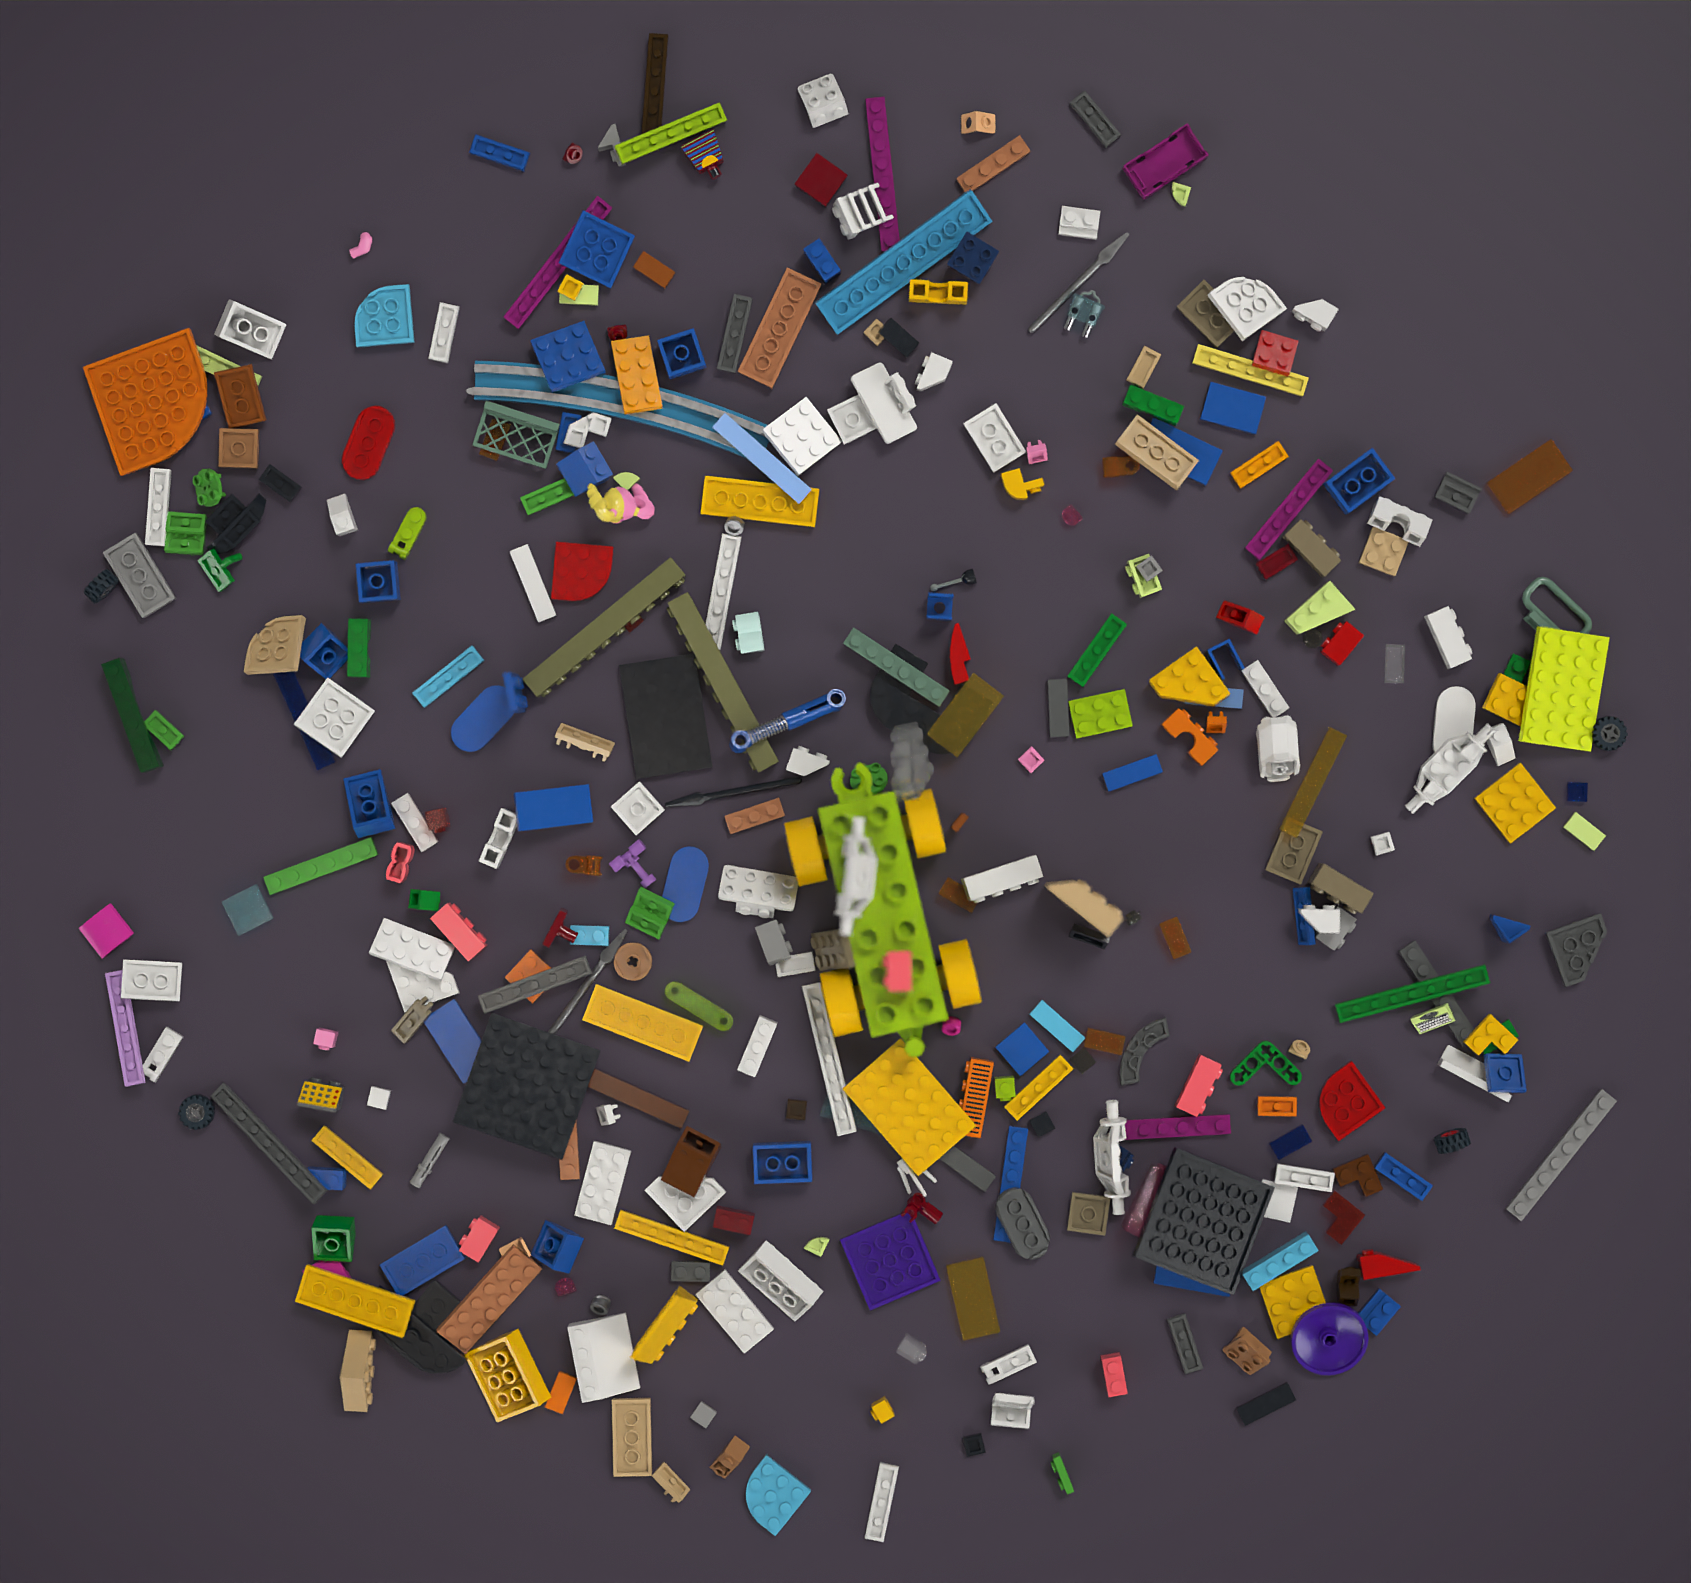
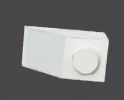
[327,494,358,536]
[1486,723,1516,766]

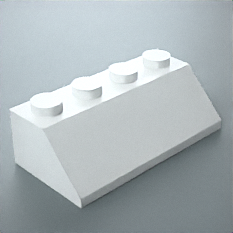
[738,1241,823,1321]

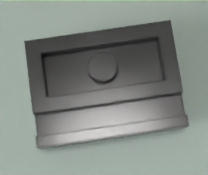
[1434,472,1482,514]

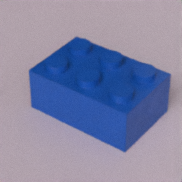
[1323,448,1395,515]
[753,1141,813,1184]

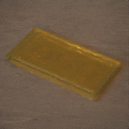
[927,673,1004,757]
[946,1257,1000,1341]

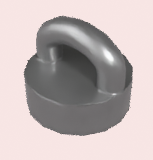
[724,516,745,536]
[590,1295,611,1315]

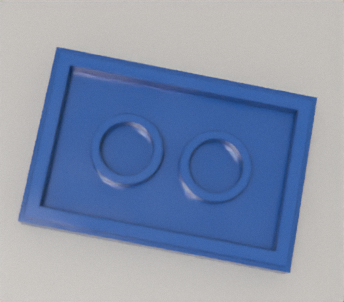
[1200,382,1266,435]

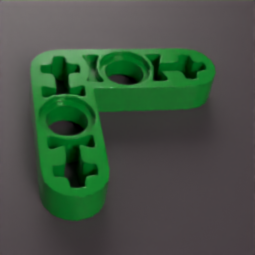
[1229,1040,1302,1086]

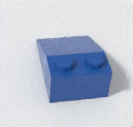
[343,769,395,838]

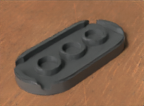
[995,1187,1050,1260]

